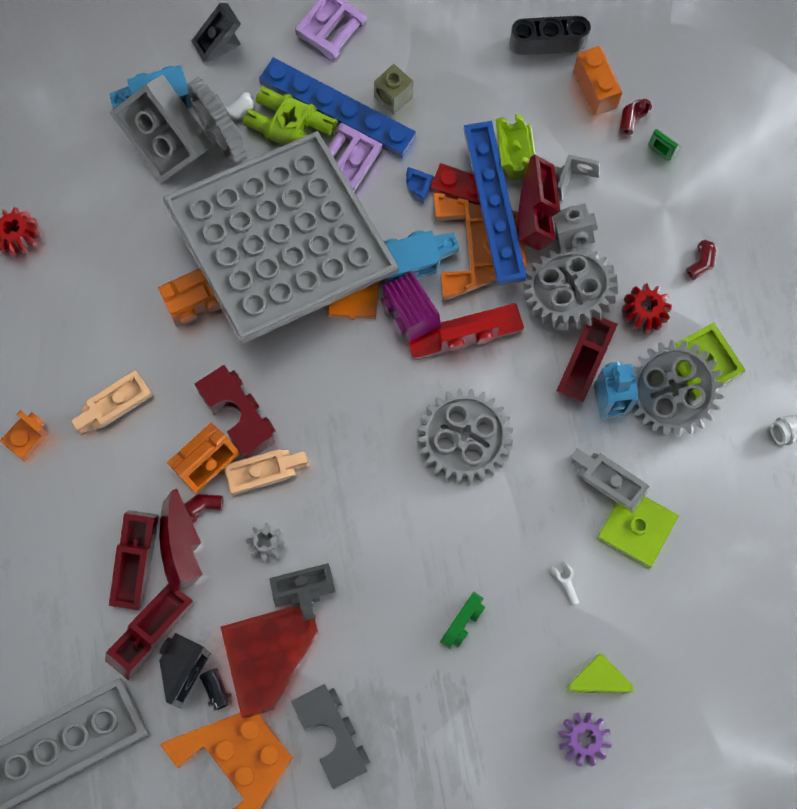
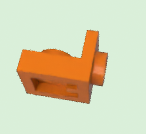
[0,410,48,462]

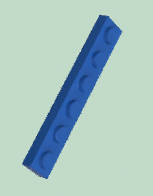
[259,57,416,158]
[464,121,527,286]

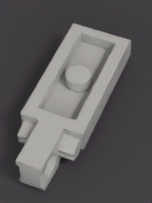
[570,448,650,513]

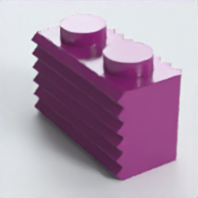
[380,272,441,342]

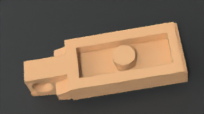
[71,370,153,435]
[224,449,309,496]

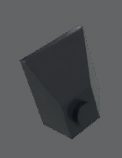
[159,633,211,709]

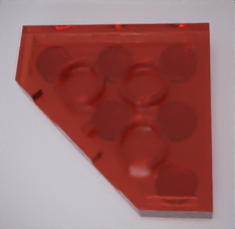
[220,606,319,719]

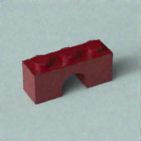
[194,365,276,459]

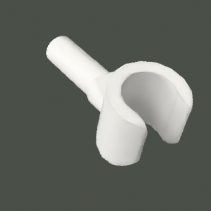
[550,561,579,605]

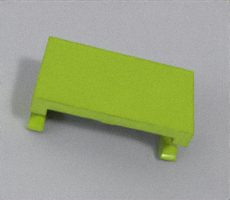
[495,114,536,181]

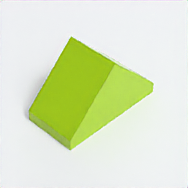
[566,653,633,694]

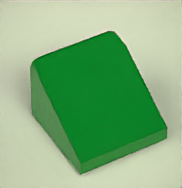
[648,129,682,160]

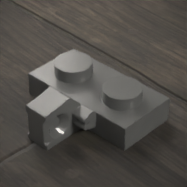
[269,563,336,621]

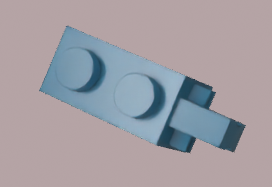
[109,65,192,109]
[384,230,459,285]
[594,362,638,418]

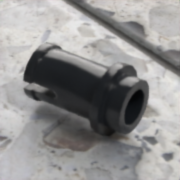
[199,668,232,711]

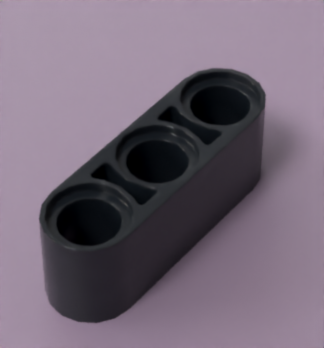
[509,16,591,55]

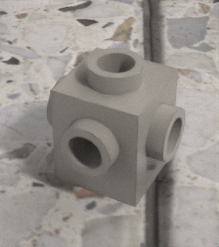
[553,203,598,250]

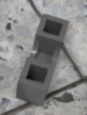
[291,684,370,789]

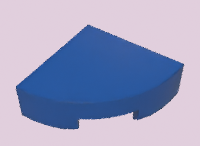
[406,167,434,204]

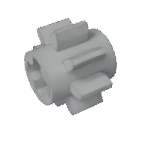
[246,523,285,563]

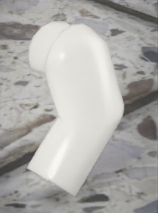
[225,93,254,120]

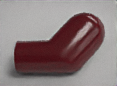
[619,98,652,135]
[686,240,718,280]
[184,494,224,523]

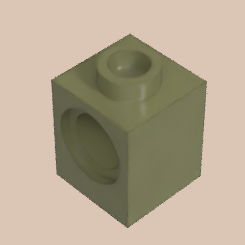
[374,64,414,115]

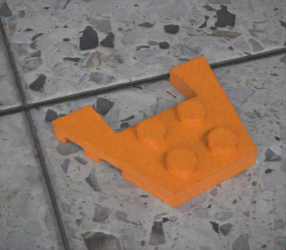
[433,193,526,301]
[160,707,293,809]

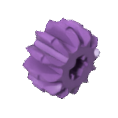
[558,712,612,767]

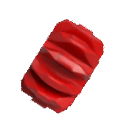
[0,207,40,258]
[621,283,672,334]

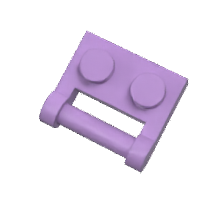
[295,0,367,60]
[328,123,382,192]

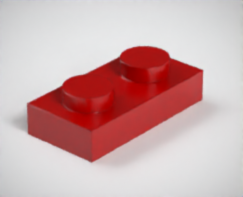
[430,163,480,205]

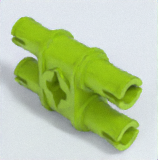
[243,86,338,145]

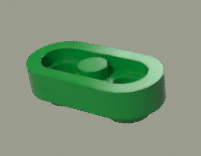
[439,592,485,649]

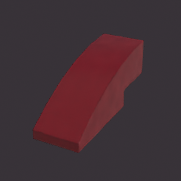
[518,154,561,251]
[556,317,618,403]
[159,489,203,592]
[108,510,159,610]
[105,584,193,680]

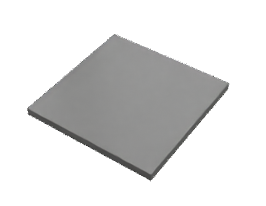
[163,131,399,345]

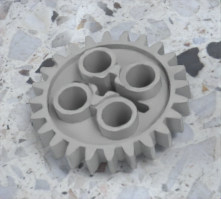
[186,77,247,165]
[523,246,618,330]
[633,340,726,436]
[417,388,513,485]

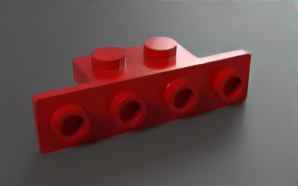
[406,303,524,359]

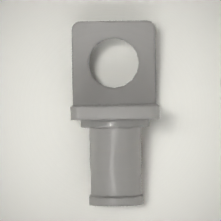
[554,154,600,200]

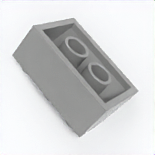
[110,74,214,183]

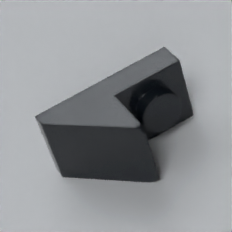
[191,3,241,62]

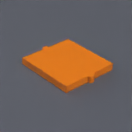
[329,282,379,320]

